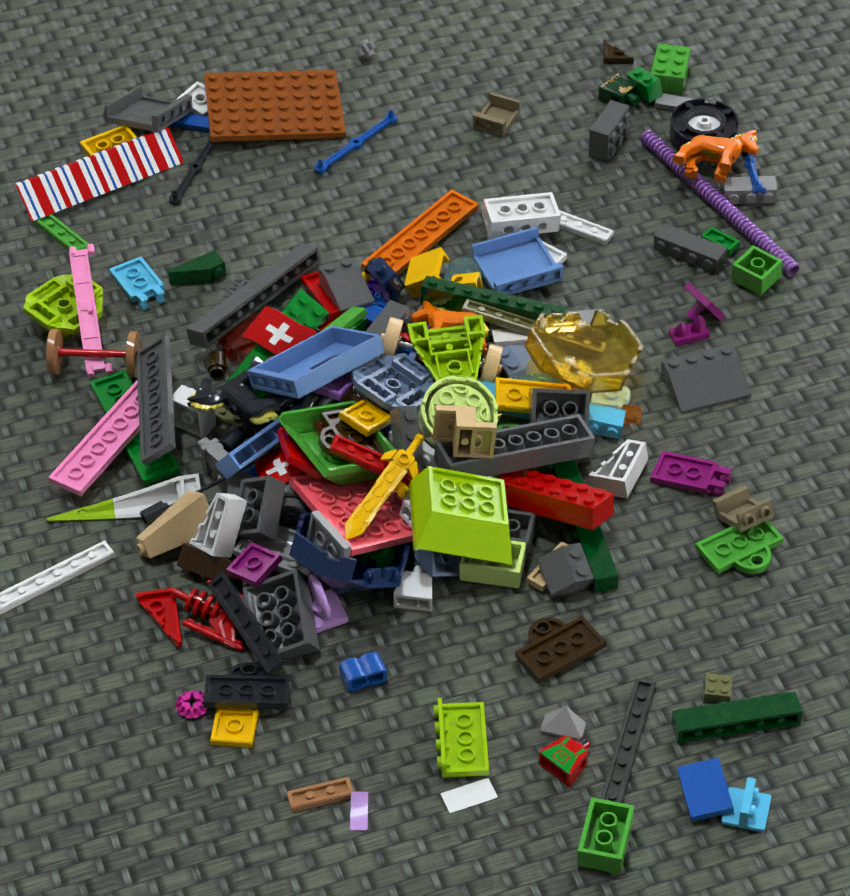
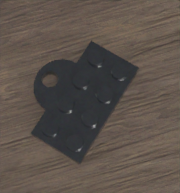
[203,662,290,710]

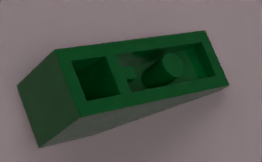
[167,250,226,285]

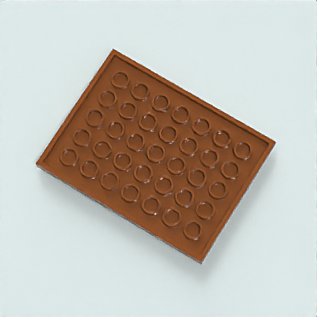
[204,69,346,142]

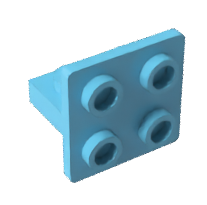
[721,777,771,832]

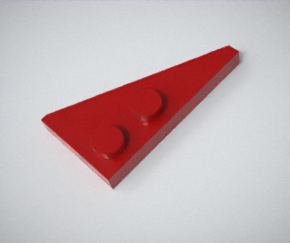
[136,588,182,647]

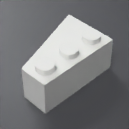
[589,439,648,498]
[189,493,247,558]

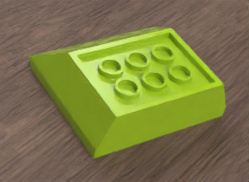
[409,466,513,567]

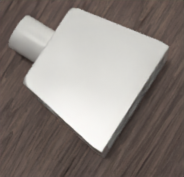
[394,566,432,612]

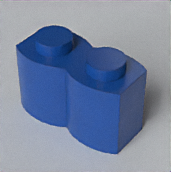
[339,652,387,691]

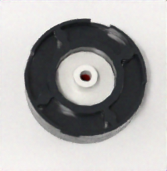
[669,98,739,150]

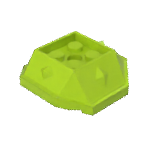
[23,274,103,338]

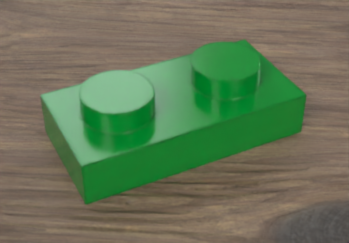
[701,226,740,255]

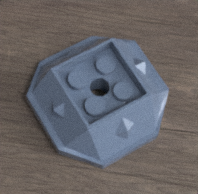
[351,353,433,415]

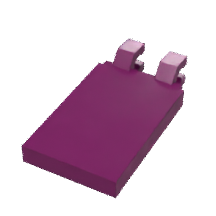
[650,451,731,497]

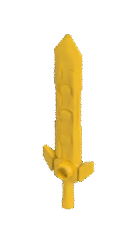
[345,434,425,539]

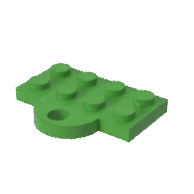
[695,520,784,574]

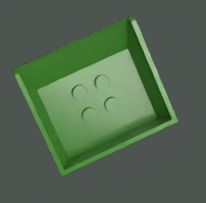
[278,401,395,486]

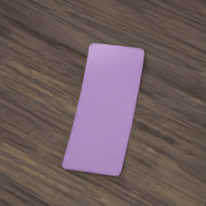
[350,792,368,830]

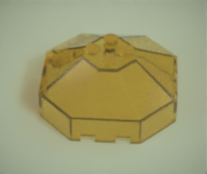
[524,309,644,394]

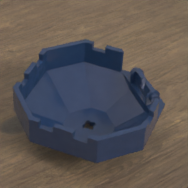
[289,513,410,594]

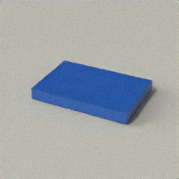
[677,757,734,822]

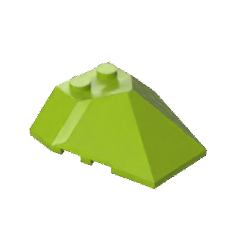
[407,315,485,381]

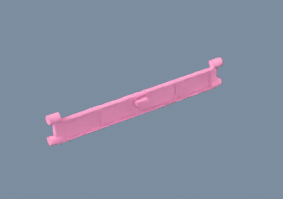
[69,244,113,378]

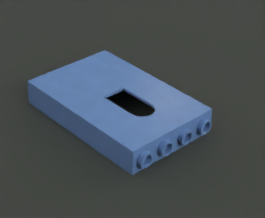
[247,325,384,399]

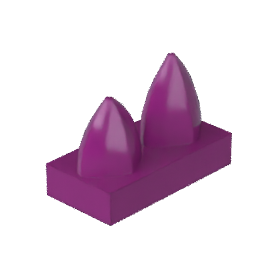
[669,315,710,346]

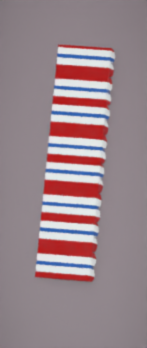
[15,127,184,221]

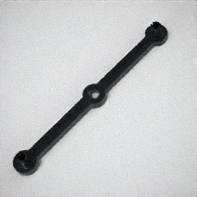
[169,134,216,205]

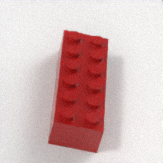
[496,469,614,530]

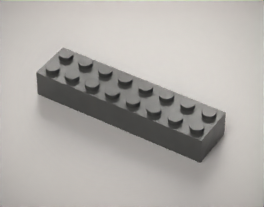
[434,414,595,477]

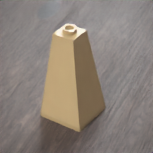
[136,490,209,558]

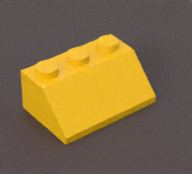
[80,125,137,157]

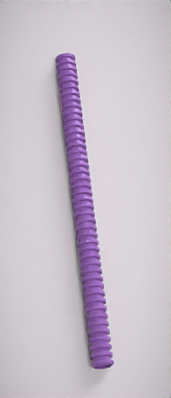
[641,130,800,277]

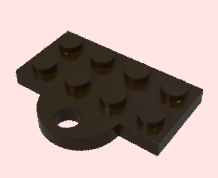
[318,409,385,464]
[515,616,606,684]

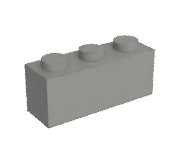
[722,176,778,204]

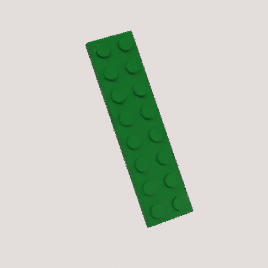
[90,370,180,486]

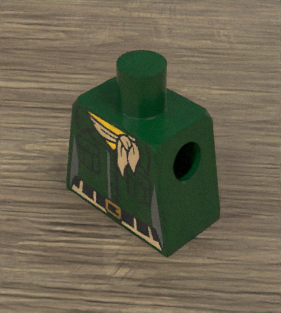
[598,72,640,106]

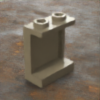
[473,92,520,137]
[712,485,774,532]

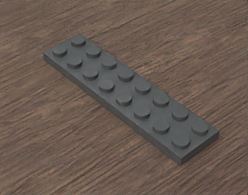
[136,335,176,465]

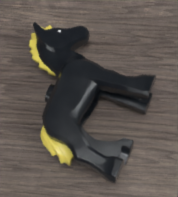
[187,356,301,425]

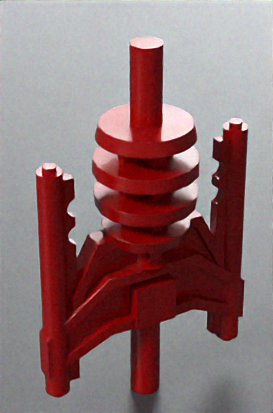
[170,579,245,652]

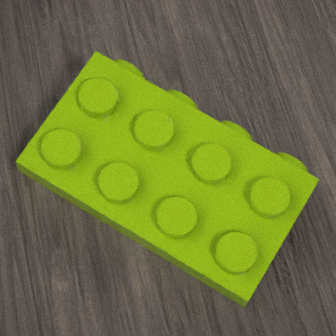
[434,698,489,778]

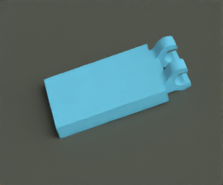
[109,257,166,310]

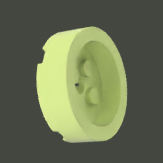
[418,375,498,448]

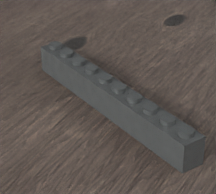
[186,243,321,349]

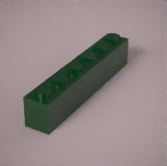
[671,691,803,744]

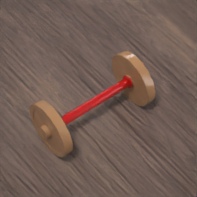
[46,329,141,378]

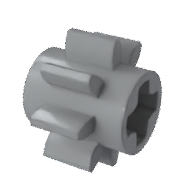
[355,39,376,59]

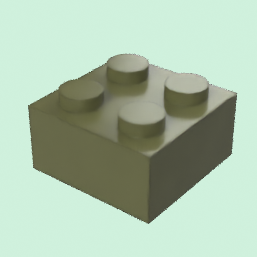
[704,673,732,703]

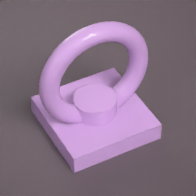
[308,573,349,633]

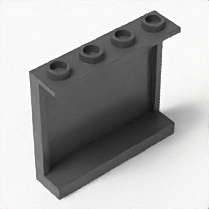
[104,85,192,132]

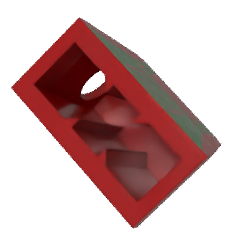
[539,735,590,787]

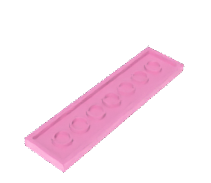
[48,380,140,496]

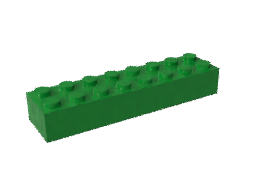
[225,289,329,399]

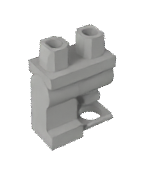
[197,437,233,491]

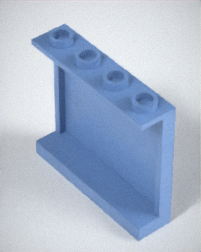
[472,226,563,295]

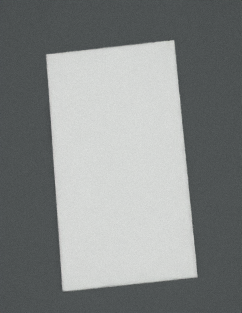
[440,778,498,813]

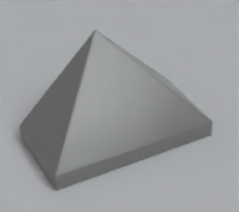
[540,706,586,741]

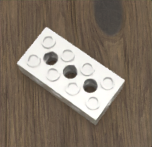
[482,192,561,239]

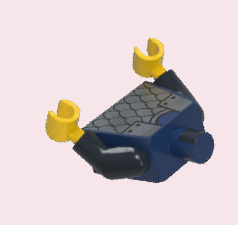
[362,256,406,303]

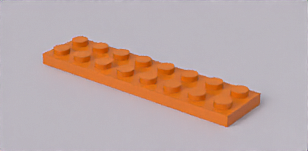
[361,189,479,275]

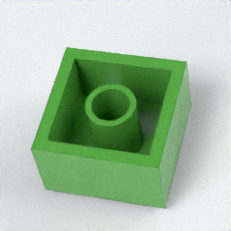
[731,246,783,296]

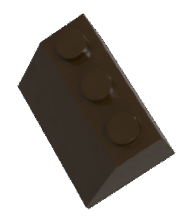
[177,542,239,584]

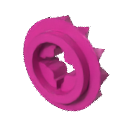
[176,689,208,718]

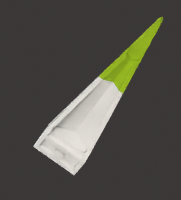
[46,473,201,522]

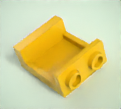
[405,247,449,299]

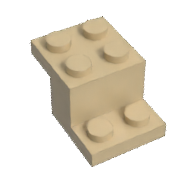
[432,405,497,459]

